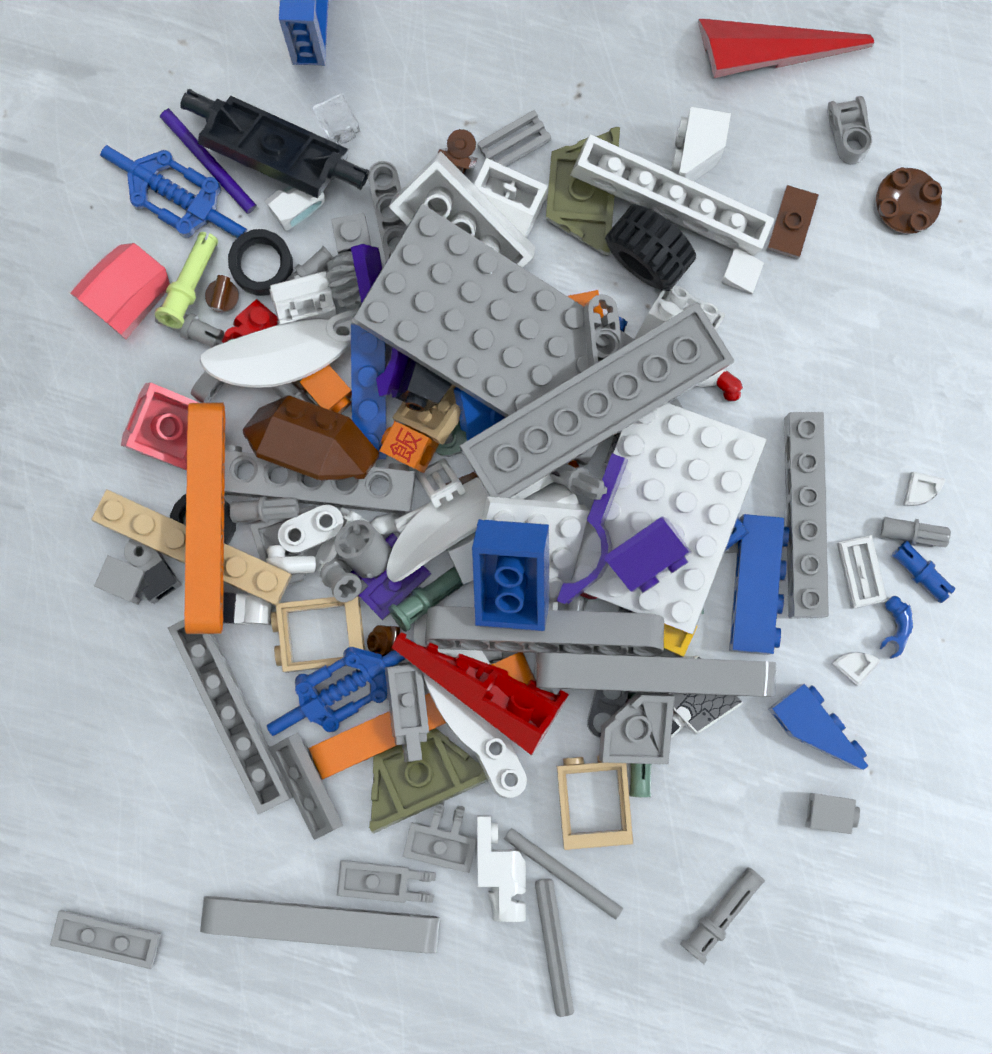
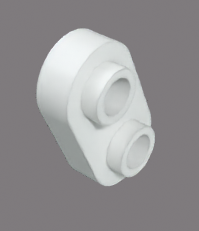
[278,505,344,554]

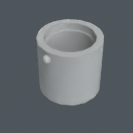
[334,520,392,578]

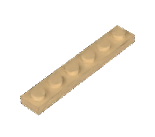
[91,489,292,606]

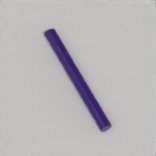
[160,108,257,214]

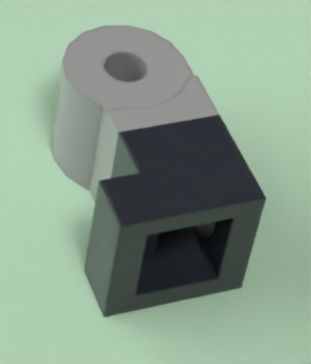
[124,539,182,604]

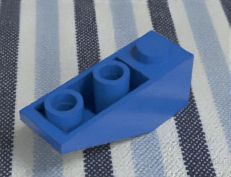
[768,684,869,770]

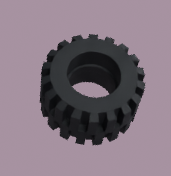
[605,204,697,291]

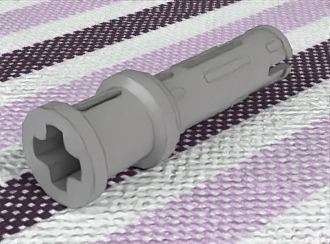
[680,867,765,964]

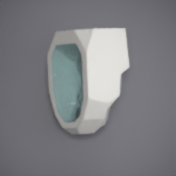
[265,186,325,231]

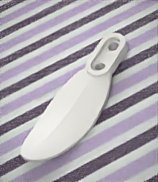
[200,308,358,388]
[387,471,560,582]
[413,614,527,798]

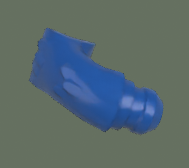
[880,596,913,659]

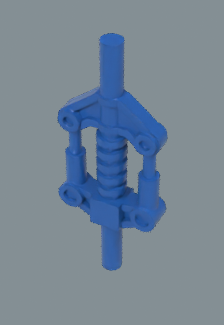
[100,145,248,238]
[266,640,415,736]

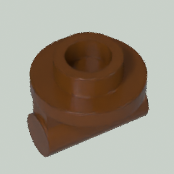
[205,275,239,313]
[367,625,400,656]

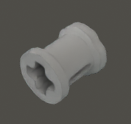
[320,559,362,602]

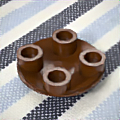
[876,167,942,234]

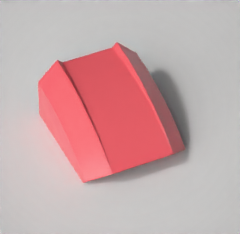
[70,243,170,339]
[121,382,199,471]

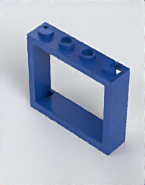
[279,0,329,66]

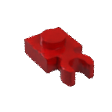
[222,299,279,343]

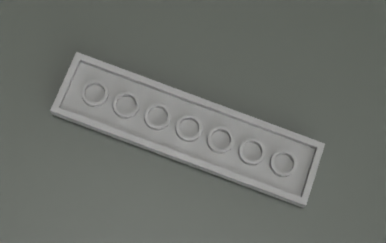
[460,302,734,498]

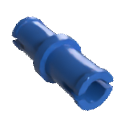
[891,541,956,603]

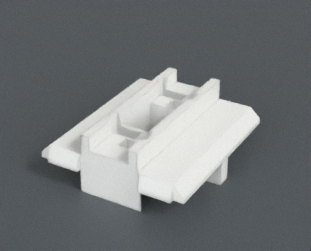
[269,271,337,325]

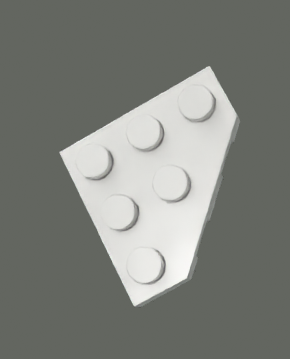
[481,496,589,602]

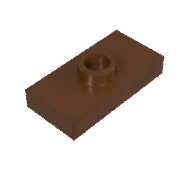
[767,185,819,259]

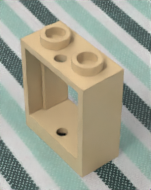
[271,595,365,673]
[556,756,633,850]

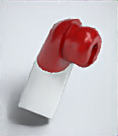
[696,369,743,401]

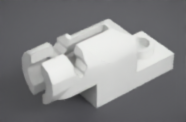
[477,815,526,922]

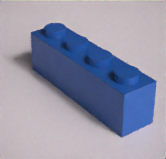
[729,514,789,655]

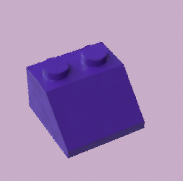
[604,516,692,594]

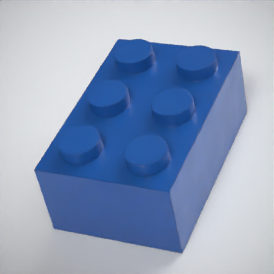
[472,519,550,631]

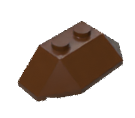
[243,395,379,480]

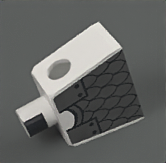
[666,655,743,738]

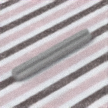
[535,878,574,1017]

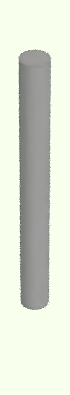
[504,828,623,920]

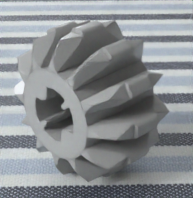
[326,251,361,309]

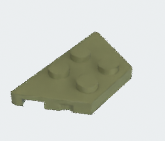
[546,127,620,255]
[369,728,488,834]

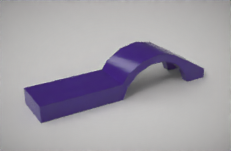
[351,244,409,398]
[557,453,628,604]

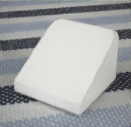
[721,248,764,294]

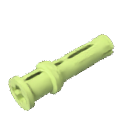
[154,232,218,329]

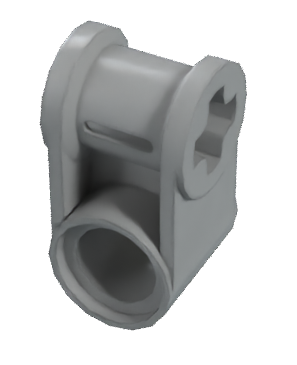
[827,96,872,164]

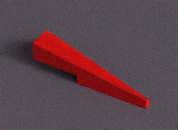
[698,19,875,78]
[392,632,569,756]

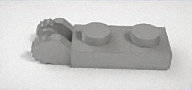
[336,860,436,903]

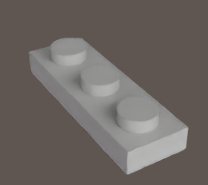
[269,733,343,840]
[50,910,161,969]

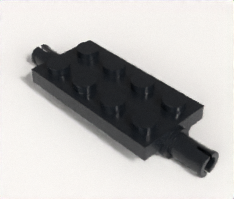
[180,89,369,199]

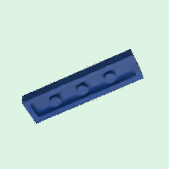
[351,323,387,459]

